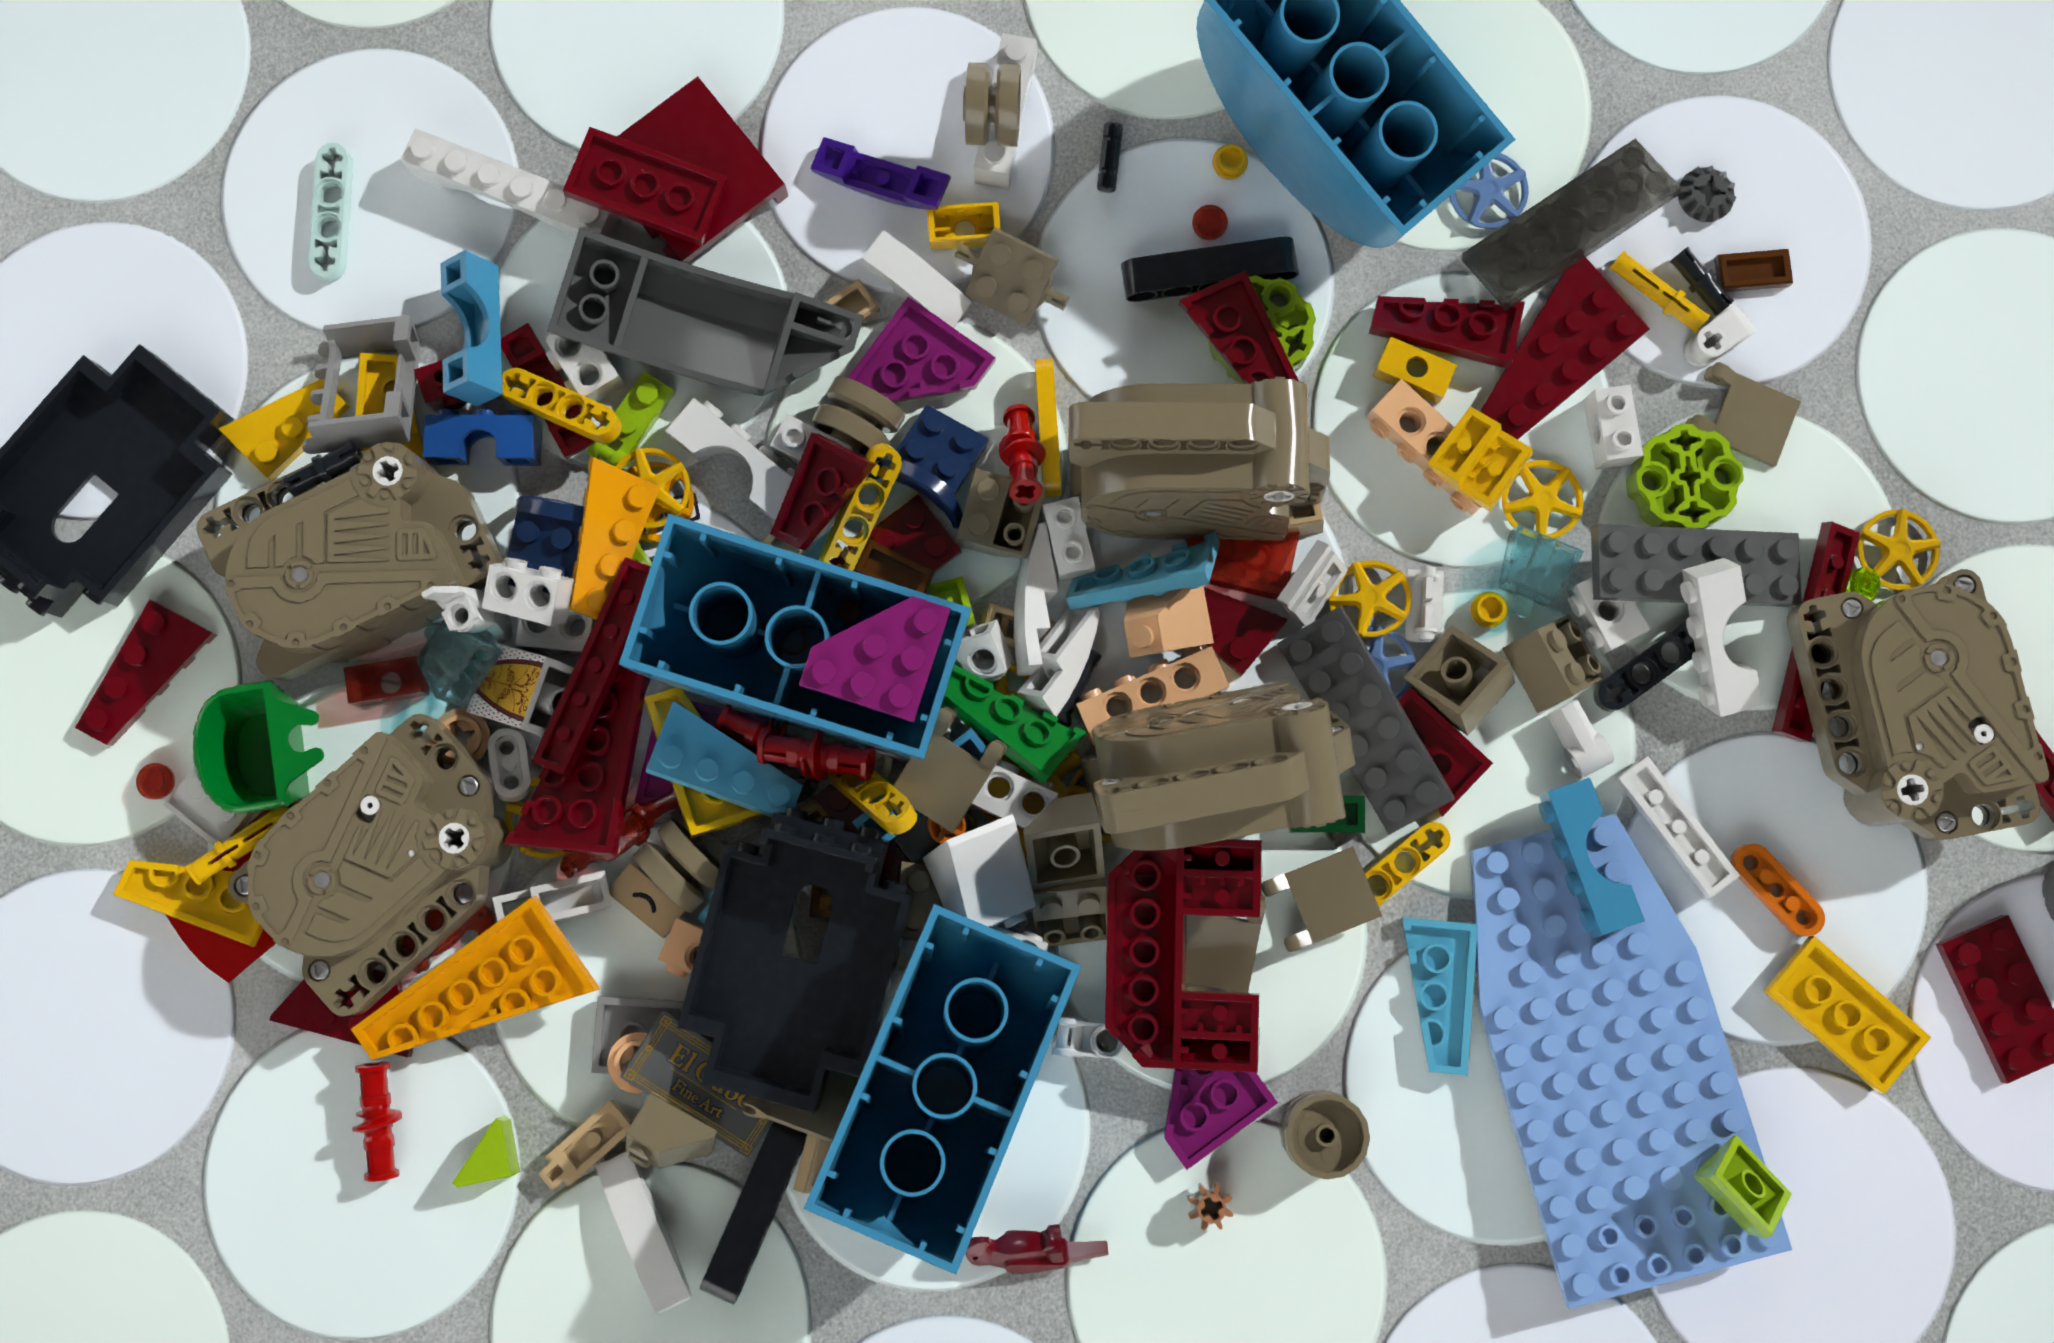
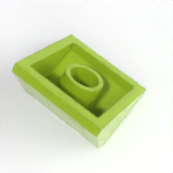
[1692,1135,1792,1238]

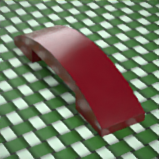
[501,323,596,459]

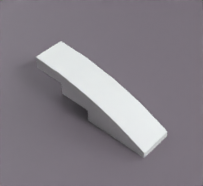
[1014,522,1058,676]
[595,1151,693,1314]

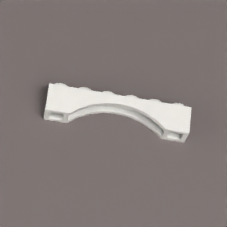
[400,128,621,239]

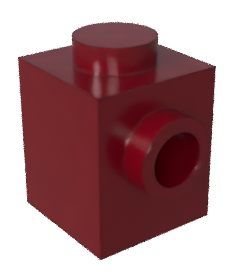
[414,360,467,412]

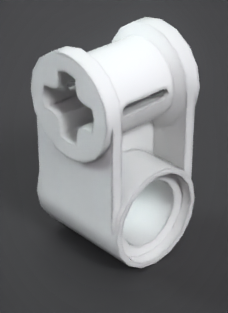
[1683,302,1757,368]
[1052,1016,1123,1059]

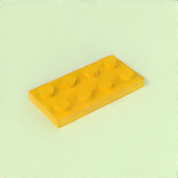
[1762,936,1931,1094]

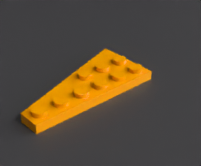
[351,896,601,1060]

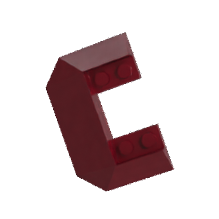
[1105,839,1263,1073]

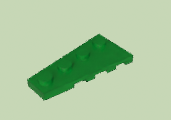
[942,664,1087,785]

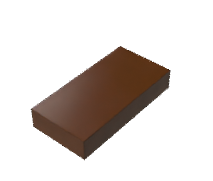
[1714,249,1793,292]
[853,539,935,593]

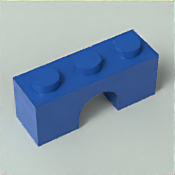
[423,409,543,466]

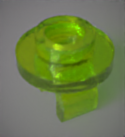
[1846,567,1881,601]

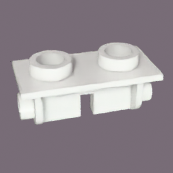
[1405,566,1444,643]

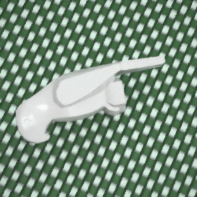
[421,586,512,643]

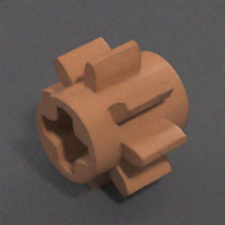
[1187,1182,1234,1231]

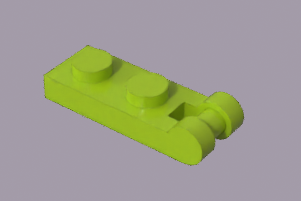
[587,371,676,470]

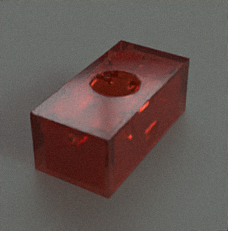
[343,656,430,707]

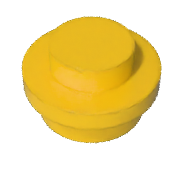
[1212,144,1248,180]
[1470,591,1508,628]

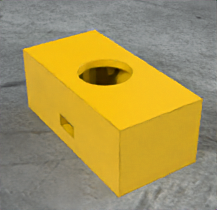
[927,202,1001,251]
[1372,337,1457,404]

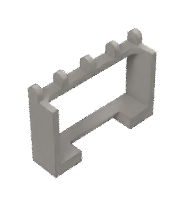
[302,315,421,454]

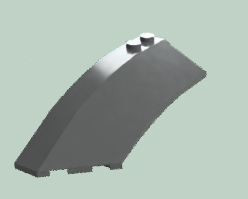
[547,227,864,397]

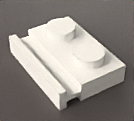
[1277,540,1348,627]
[163,766,255,846]

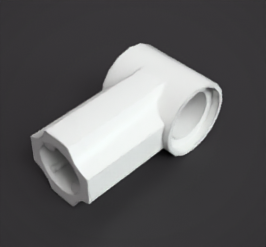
[1547,699,1614,779]

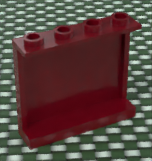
[617,76,789,264]

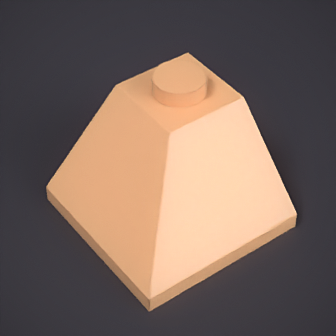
[1123,586,1214,658]

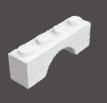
[973,33,1037,190]
[665,398,795,522]
[1680,558,1763,717]

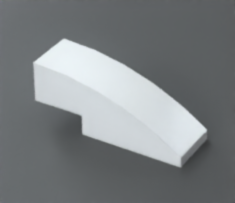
[862,230,972,328]
[1017,606,1100,717]
[492,870,612,922]

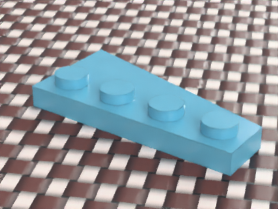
[1066,531,1220,610]
[646,701,803,817]
[1402,917,1478,1076]

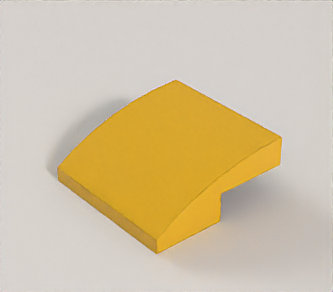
[1427,406,1533,511]

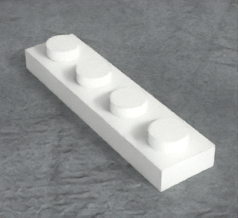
[1615,756,1740,898]

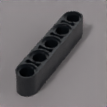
[1121,236,1299,302]
[699,1121,807,1305]

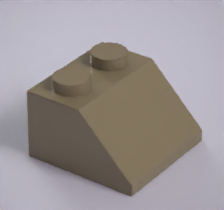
[1404,625,1515,736]
[1023,792,1105,891]
[626,1093,717,1169]

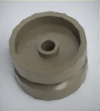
[963,62,1021,147]
[811,376,906,461]
[633,818,720,913]
[1279,1089,1370,1180]

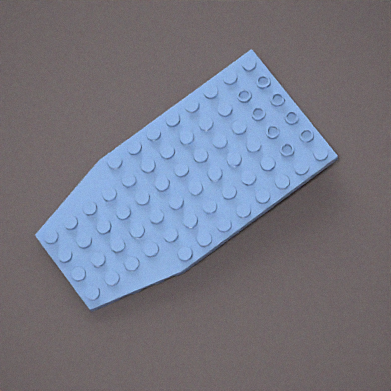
[1470,814,1792,1309]

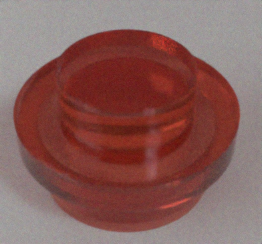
[1192,204,1228,241]
[136,763,175,800]

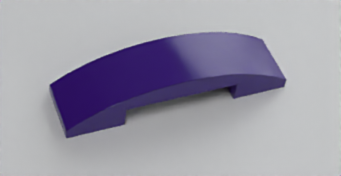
[810,137,951,210]

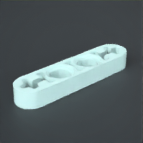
[308,142,354,282]

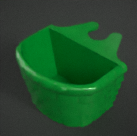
[192,680,324,813]

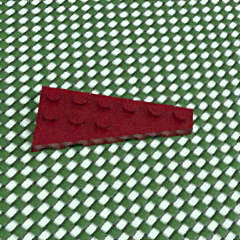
[1480,249,1650,440]
[504,665,648,857]

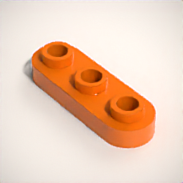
[1730,843,1825,936]

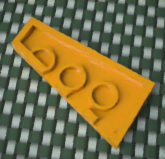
[569,457,660,620]

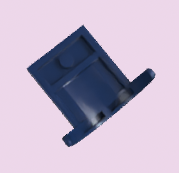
[867,404,989,530]
[507,496,584,594]

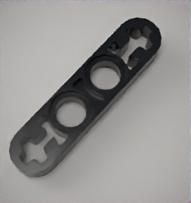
[1593,621,1695,712]

